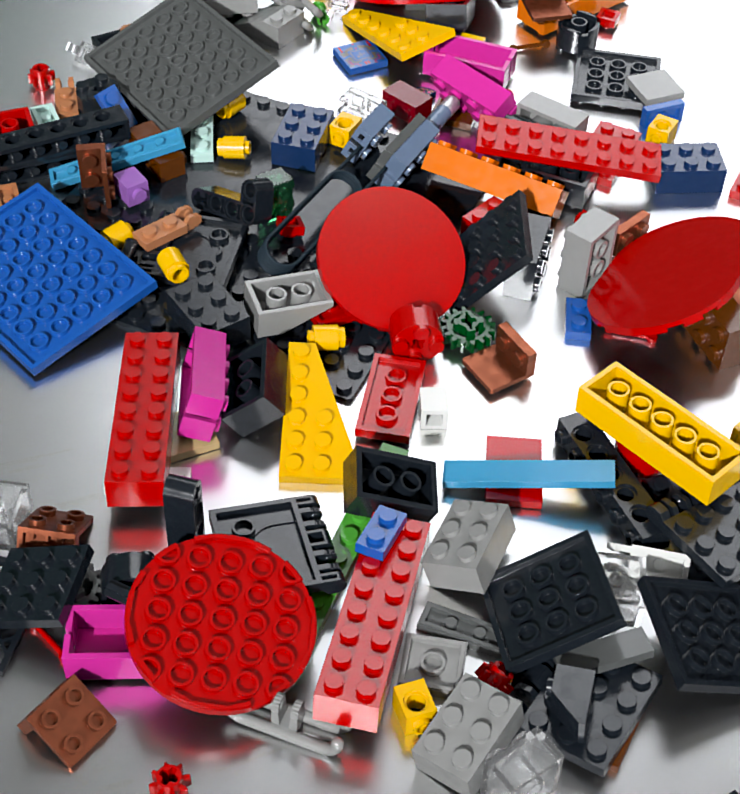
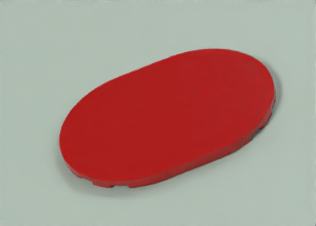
[587,216,740,336]

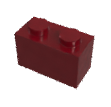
[382,80,433,123]

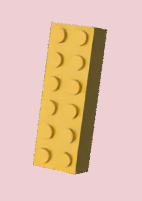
[575,361,740,506]

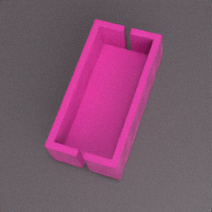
[422,35,517,88]
[430,53,517,122]
[177,326,230,442]
[61,604,144,680]

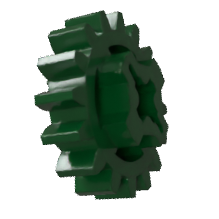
[440,306,496,354]

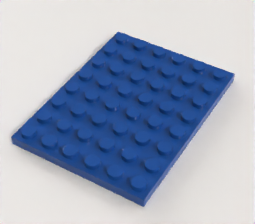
[0,182,158,376]

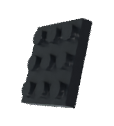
[0,544,94,629]

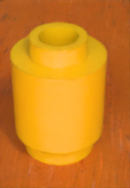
[216,93,246,119]
[217,136,251,159]
[100,220,134,249]
[157,247,189,283]
[307,324,346,351]

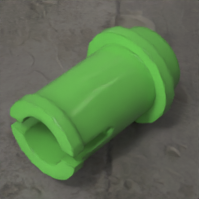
[312,1,330,26]

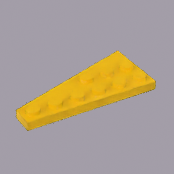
[342,9,456,62]
[278,342,353,485]

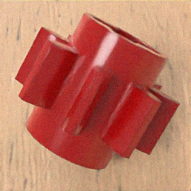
[27,63,55,91]
[474,661,514,695]
[149,762,192,794]

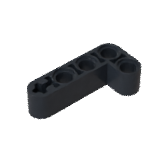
[191,178,274,226]
[163,474,205,546]

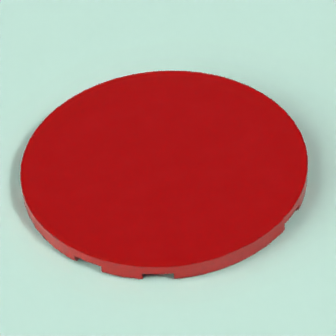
[316,186,466,332]
[124,534,317,716]

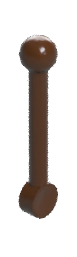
[509,39,550,50]

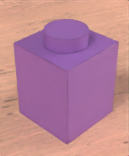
[113,166,150,208]

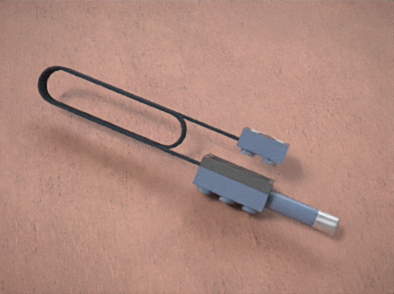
[257,95,460,276]

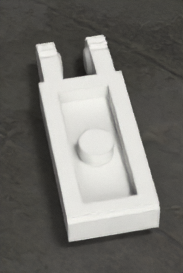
[603,542,691,579]

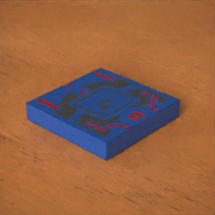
[333,39,388,76]

